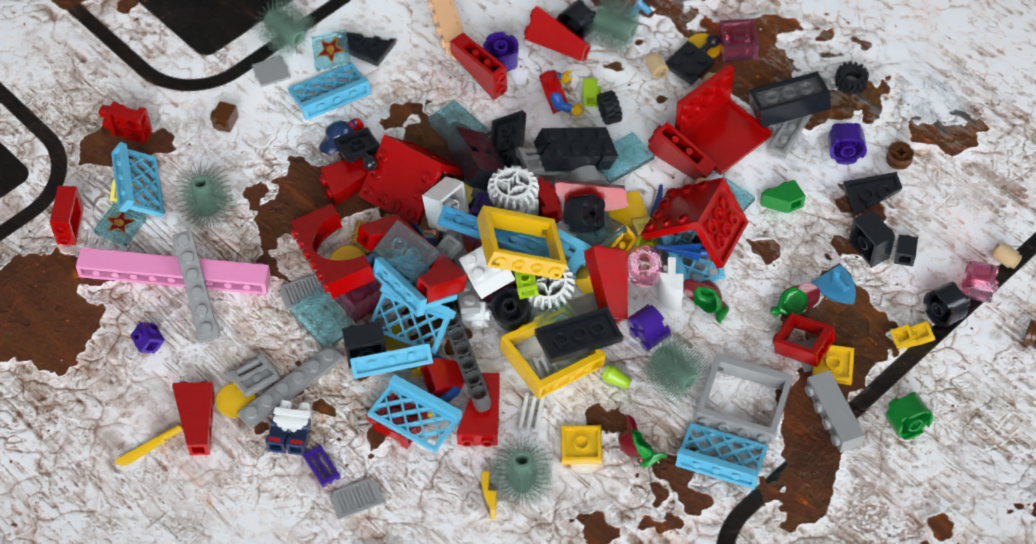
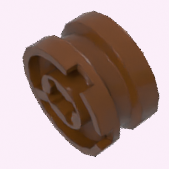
[886,141,914,170]
[1023,319,1036,349]

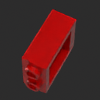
[50,186,84,246]
[772,313,835,367]

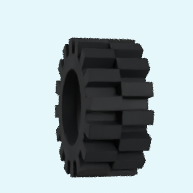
[835,61,869,95]
[597,90,622,125]

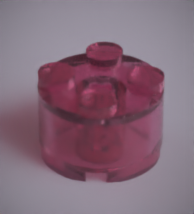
[627,245,664,288]
[962,261,999,303]

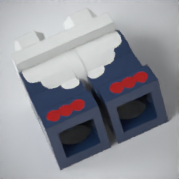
[265,400,313,456]

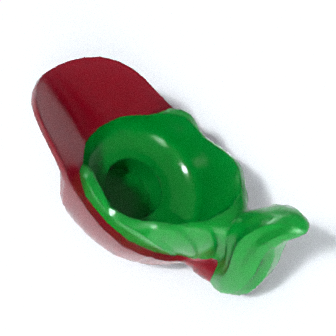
[683,279,729,324]
[770,283,820,317]
[618,415,667,467]

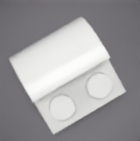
[658,257,683,312]

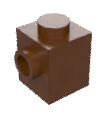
[210,101,239,133]

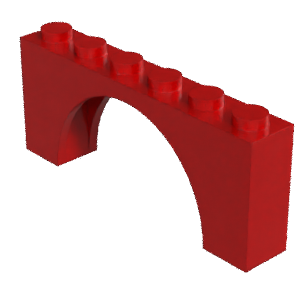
[290,203,375,299]
[357,214,467,303]

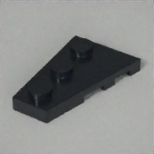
[337,31,396,67]
[842,172,902,217]

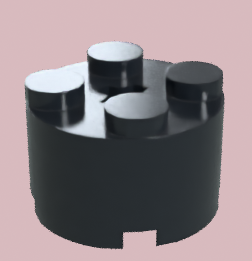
[557,0,596,39]
[563,194,605,234]
[923,281,971,327]
[490,287,532,331]

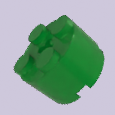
[886,392,934,440]

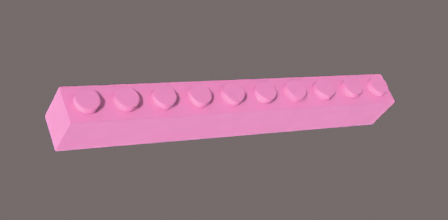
[76,248,271,295]

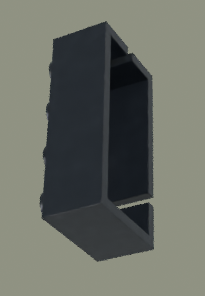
[534,127,618,172]

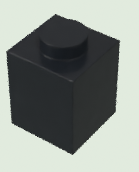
[894,234,918,267]

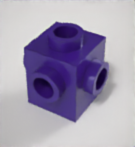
[130,322,165,354]

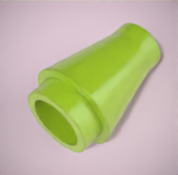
[601,364,632,390]

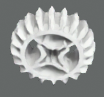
[487,165,539,212]
[524,266,575,311]

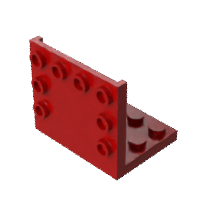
[675,64,772,176]
[358,135,464,226]
[640,177,749,269]

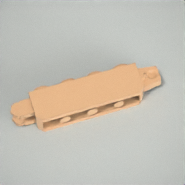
[427,0,464,60]

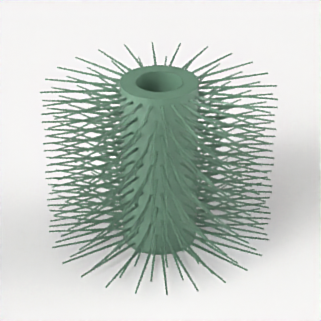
[253,0,317,59]
[586,0,644,55]
[173,162,235,228]
[638,332,711,404]
[491,436,553,510]

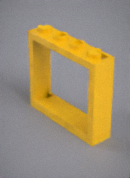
[476,205,567,280]
[499,306,606,400]

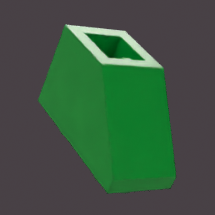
[760,180,806,213]

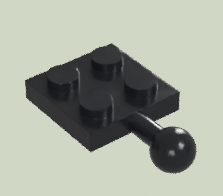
[665,34,720,86]
[333,127,380,171]

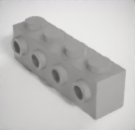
[805,370,865,453]

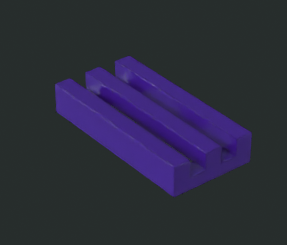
[302,445,341,488]

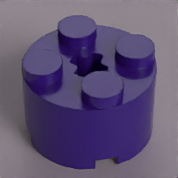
[483,32,519,72]
[827,123,867,165]
[627,304,671,351]

